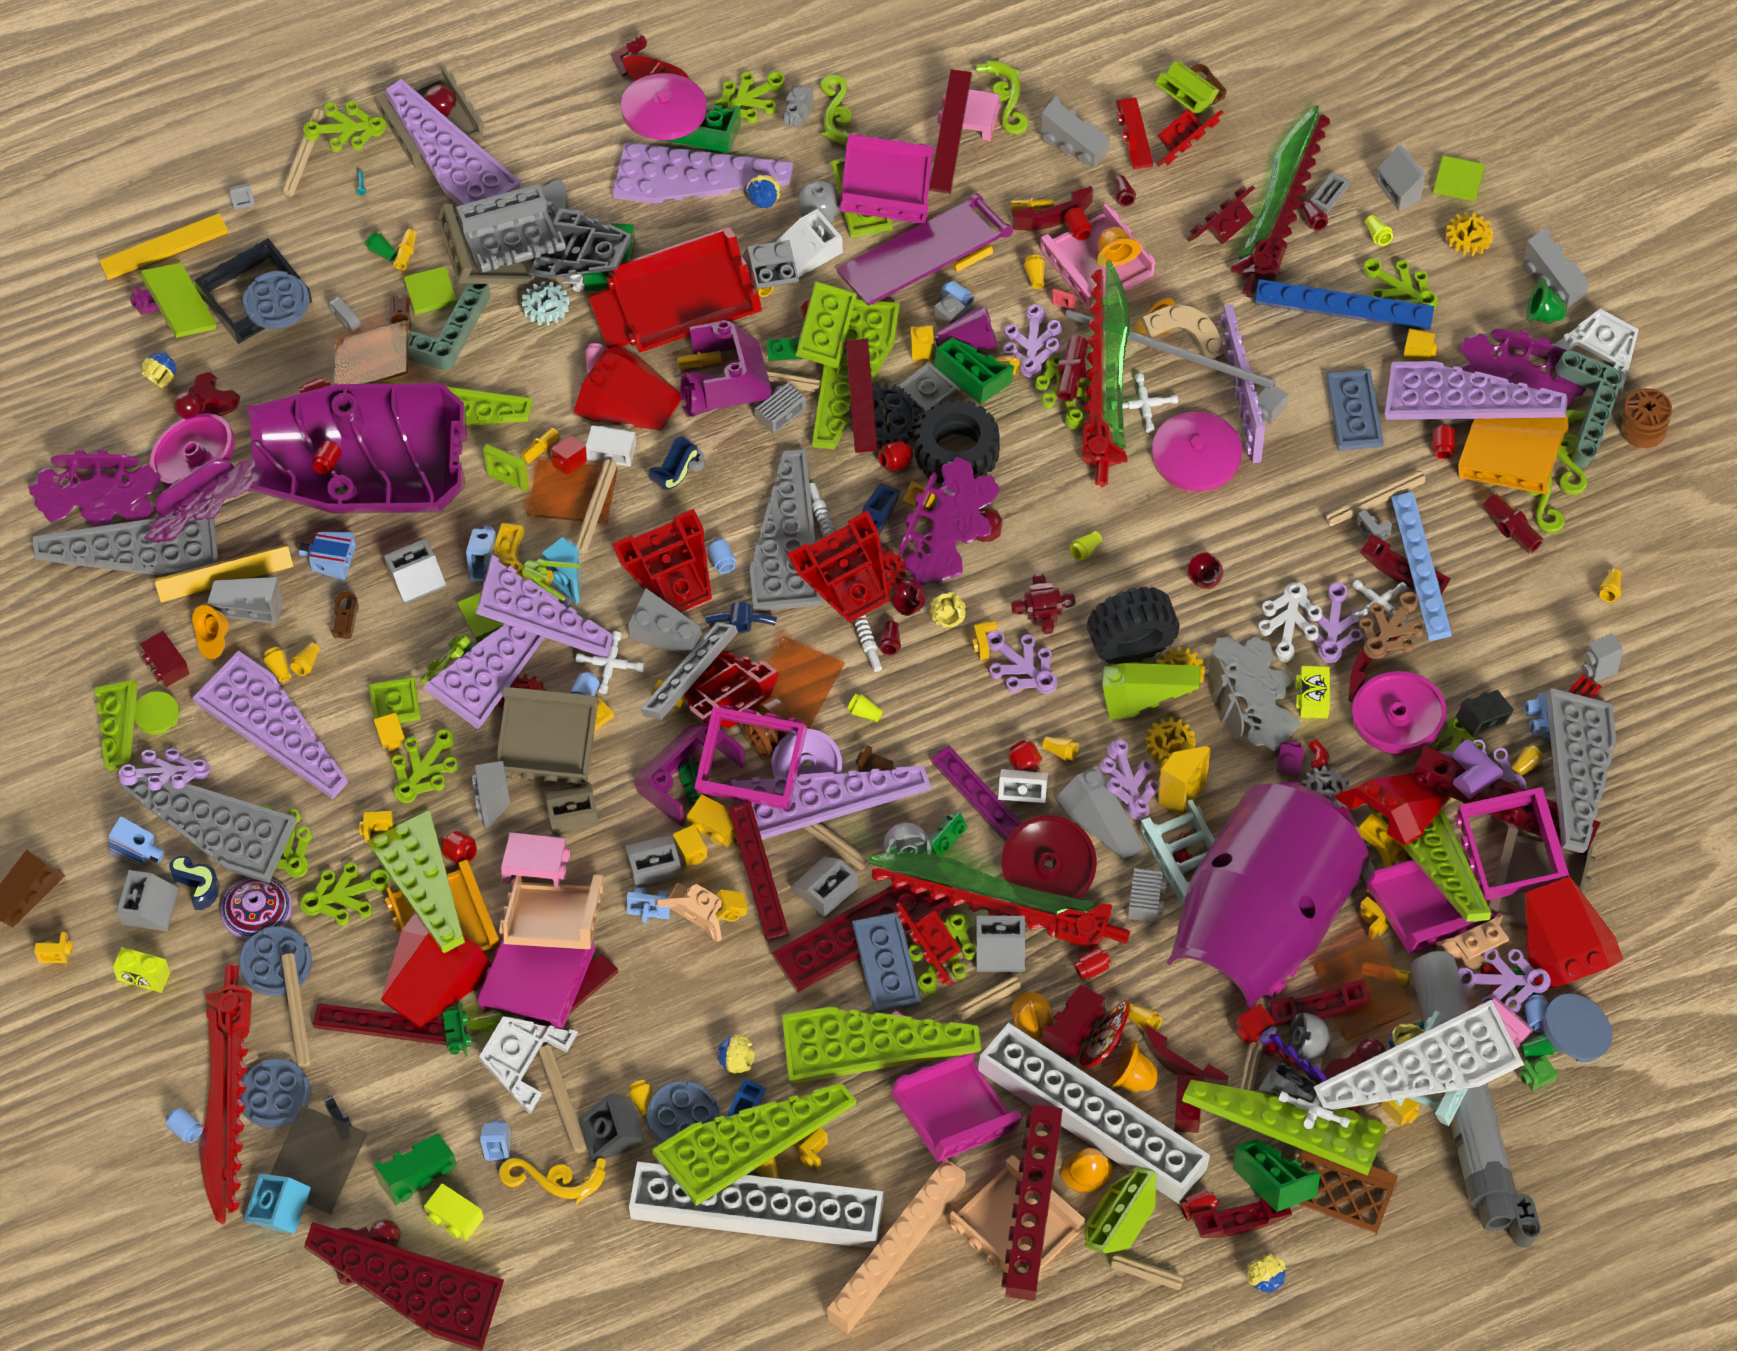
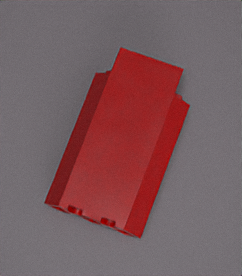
[587,227,762,353]

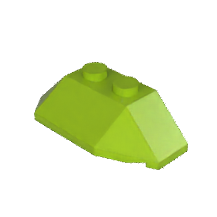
[1084,1166,1157,1254]

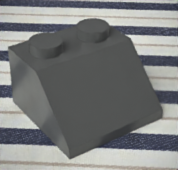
[578,1094,644,1161]

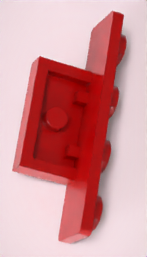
[1116,97,1154,169]
[1157,109,1224,167]
[896,903,962,986]

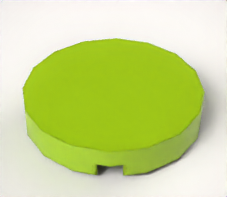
[134,691,180,735]

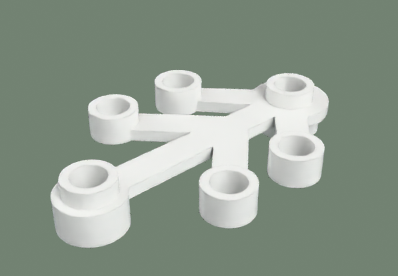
[1259,582,1322,662]

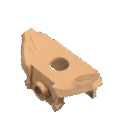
[654,883,722,942]
[1436,913,1509,971]

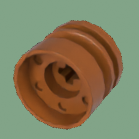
[1620,388,1672,448]
[739,696,793,759]

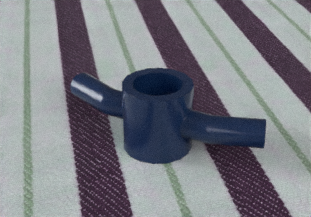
[705,602,777,633]

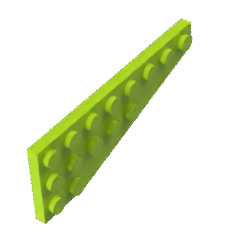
[812,299,900,449]
[782,1007,982,1084]
[1182,1080,1387,1176]
[652,1083,856,1206]

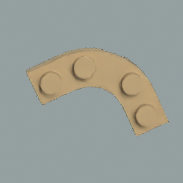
[1141,305,1227,359]

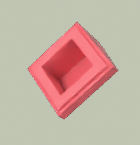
[1052,289,1077,310]

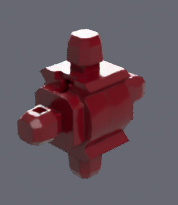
[1011,573,1076,634]

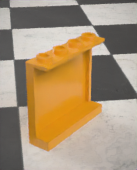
[1458,417,1568,495]
[384,860,500,954]

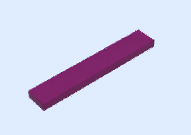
[931,745,1022,842]

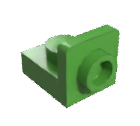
[1519,1055,1558,1091]

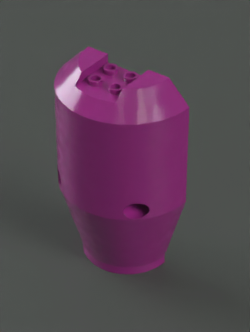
[246,383,467,514]
[1166,782,1369,1009]

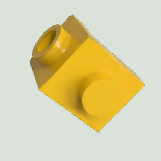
[902,481,938,511]
[972,621,997,660]
[800,1127,828,1172]

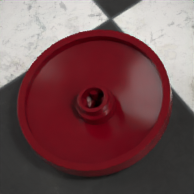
[1001,815,1097,910]

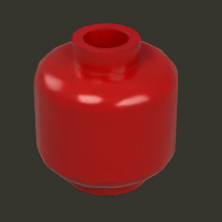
[878,440,913,472]
[1008,740,1042,772]
[442,831,477,864]

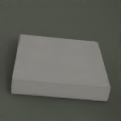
[897,361,959,413]

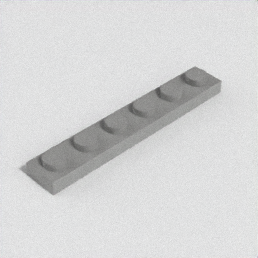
[640,622,738,720]

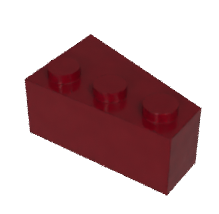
[1043,985,1107,1062]

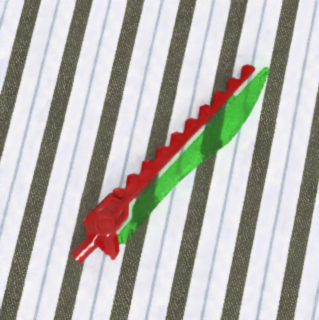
[1081,260,1131,487]
[867,853,1131,949]

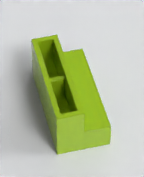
[1155,61,1219,113]

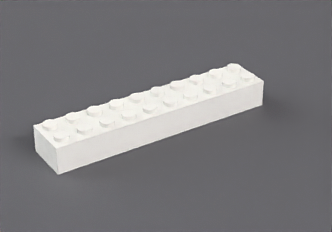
[978,1023,1210,1204]
[629,1162,883,1249]

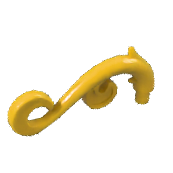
[499,1158,606,1204]

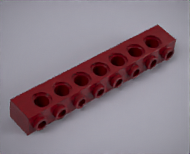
[1410,746,1601,856]
[1001,1104,1063,1301]

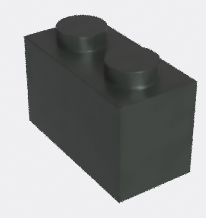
[1455,690,1514,737]

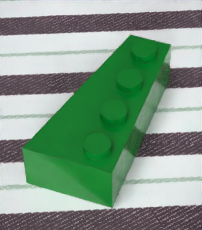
[664,105,741,153]

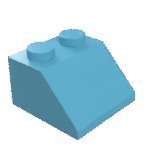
[542,537,581,605]
[243,1174,311,1234]

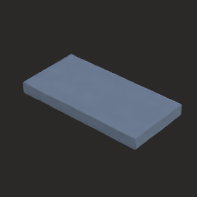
[1326,369,1384,451]
[852,912,921,1014]

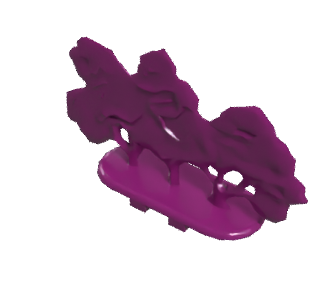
[1460,329,1586,407]
[28,450,160,527]
[899,457,999,584]
[144,459,255,543]

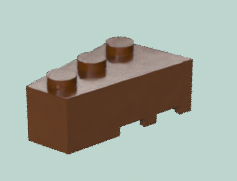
[0,849,65,928]

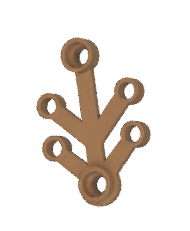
[1359,592,1425,659]

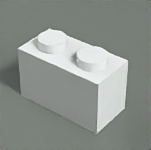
[586,426,637,467]
[998,769,1048,803]

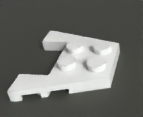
[1551,309,1639,393]
[479,1016,578,1114]

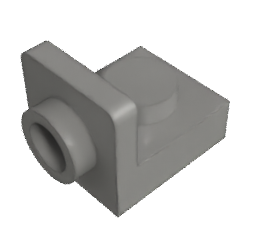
[1356,509,1392,541]

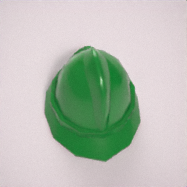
[1526,278,1567,324]

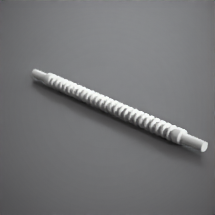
[809,483,882,672]

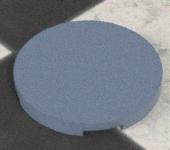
[243,271,310,329]
[239,926,312,996]
[1543,994,1612,1062]
[240,1058,311,1128]
[646,1081,720,1144]

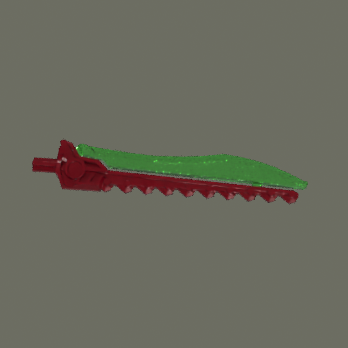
[1231,105,1330,298]

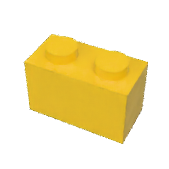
[687,795,736,848]

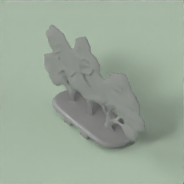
[1209,637,1300,751]

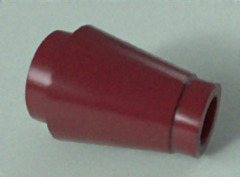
[1113,175,1136,207]
[1301,200,1328,231]
[878,621,901,656]

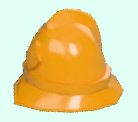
[1097,227,1142,267]
[1110,1040,1157,1093]
[1060,1148,1114,1192]

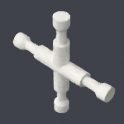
[1111,374,1178,433]
[1352,580,1408,625]
[576,631,645,694]
[1278,1091,1350,1129]

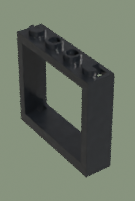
[194,238,312,344]

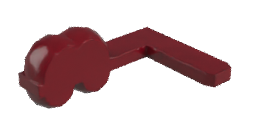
[611,35,647,76]

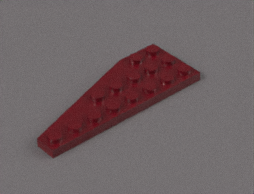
[304,1222,504,1351]

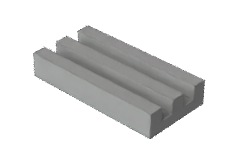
[1310,172,1350,214]

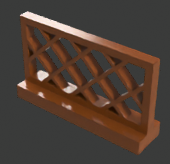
[1297,1149,1398,1234]

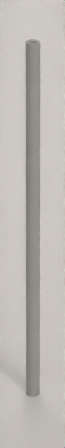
[1065,309,1276,389]

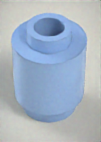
[941,281,974,311]
[707,539,736,574]
[571,672,600,696]
[1524,995,1549,1033]
[166,1108,203,1143]

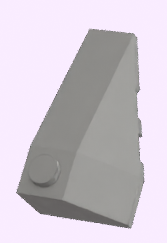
[1056,765,1145,861]

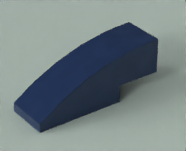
[862,483,901,536]

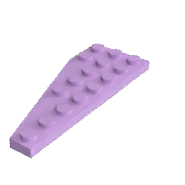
[385,79,521,206]
[613,142,794,203]
[1385,361,1567,420]
[192,651,348,799]

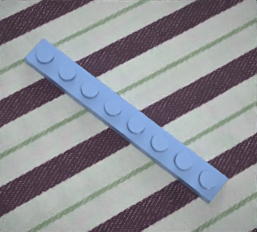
[1391,492,1452,641]

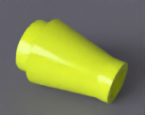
[1365,215,1393,246]
[1069,531,1102,561]
[847,693,883,722]

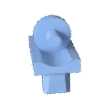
[1523,693,1551,741]
[627,887,670,924]

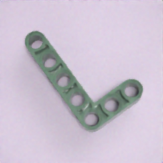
[392,284,491,370]
[1555,350,1623,468]

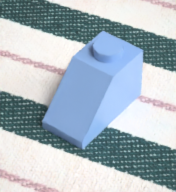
[480,1121,511,1161]

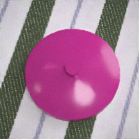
[621,73,707,140]
[1152,412,1242,491]
[150,413,235,488]
[1352,671,1446,754]

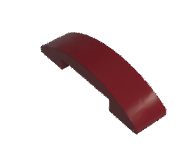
[1012,186,1093,231]
[1360,534,1451,595]
[1348,624,1402,702]
[1270,979,1370,1025]
[1144,1025,1229,1086]
[1192,1197,1292,1238]

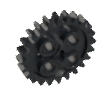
[848,382,921,449]

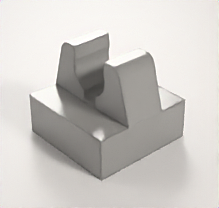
[229,183,255,210]

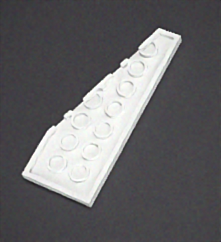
[1314,1000,1524,1110]

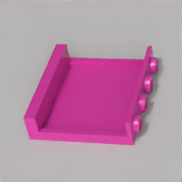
[839,134,934,224]
[1367,860,1495,954]
[477,934,596,1030]
[890,1053,1023,1162]

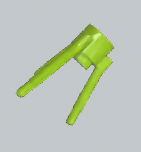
[522,559,580,601]

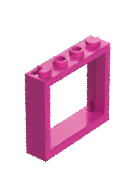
[695,705,807,810]
[1455,787,1569,900]

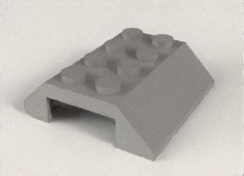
[456,184,566,273]

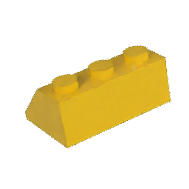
[1157,746,1210,816]

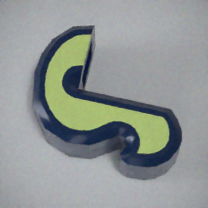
[648,436,698,490]
[169,856,220,910]

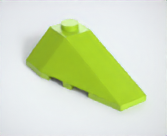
[1103,663,1201,720]

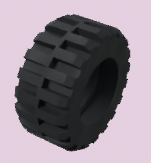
[914,399,1000,484]
[1087,587,1180,665]

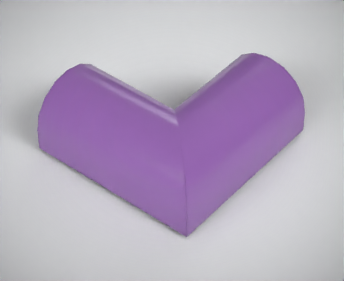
[1452,739,1503,799]

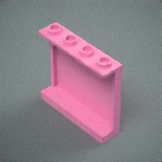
[1040,204,1155,310]

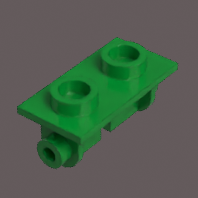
[767,337,804,361]
[679,756,709,806]
[928,811,968,860]
[442,1003,471,1057]

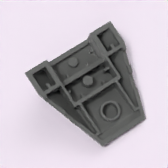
[528,208,632,278]

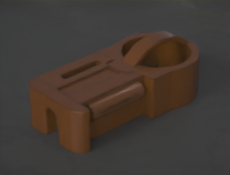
[1191,64,1227,105]
[389,295,411,334]
[330,591,359,639]

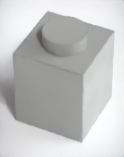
[934,294,965,328]
[1258,386,1288,424]

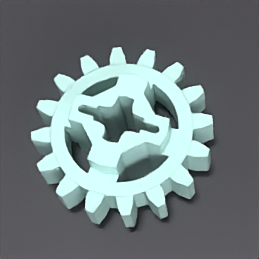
[521,281,570,326]

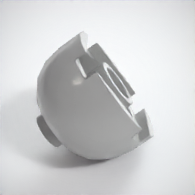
[798,181,841,222]
[883,823,932,870]
[1287,1013,1331,1062]

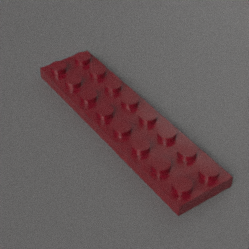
[772,861,953,993]

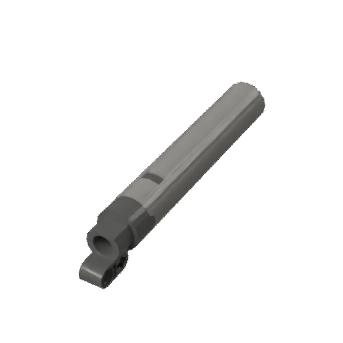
[1410,951,1541,1248]

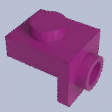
[130,286,159,316]
[1276,740,1306,776]

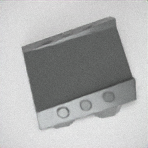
[1257,1062,1316,1102]

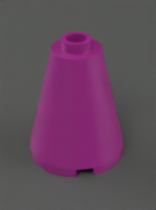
[934,306,997,350]
[680,372,720,417]

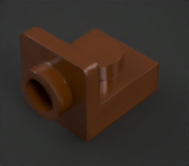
[856,745,894,772]

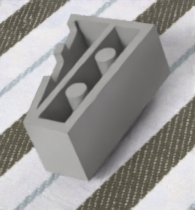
[1041,96,1109,168]
[1523,228,1589,308]
[207,577,284,624]
[628,589,702,657]

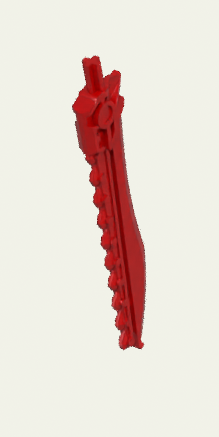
[200,964,252,1224]

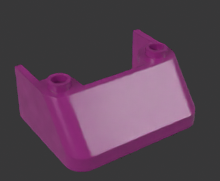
[690,320,771,410]
[634,724,745,827]

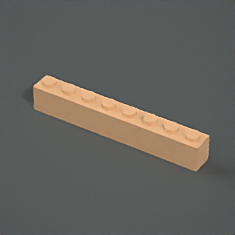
[827,1159,965,1334]

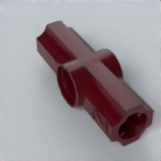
[1056,335,1088,402]
[1482,494,1543,553]

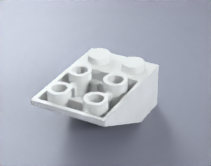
[776,209,843,278]

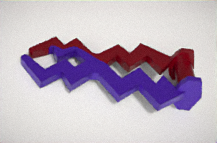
[1259,1027,1327,1084]

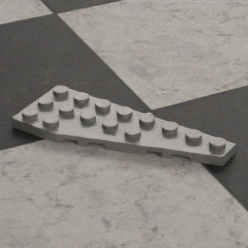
[750,449,822,612]
[33,515,219,576]
[1546,688,1617,853]
[121,768,297,883]

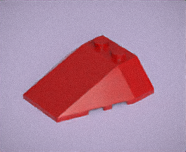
[574,346,682,430]
[612,509,712,613]
[787,511,890,623]
[684,650,779,728]
[1335,773,1451,846]
[1525,876,1623,989]
[381,913,492,1028]

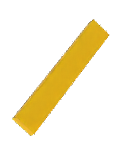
[99,213,229,280]
[154,544,293,602]

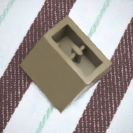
[545,783,599,834]

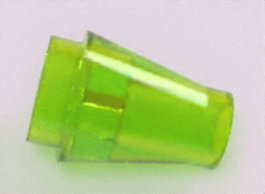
[468,1009,504,1032]

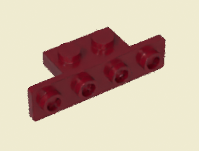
[1186,185,1255,244]

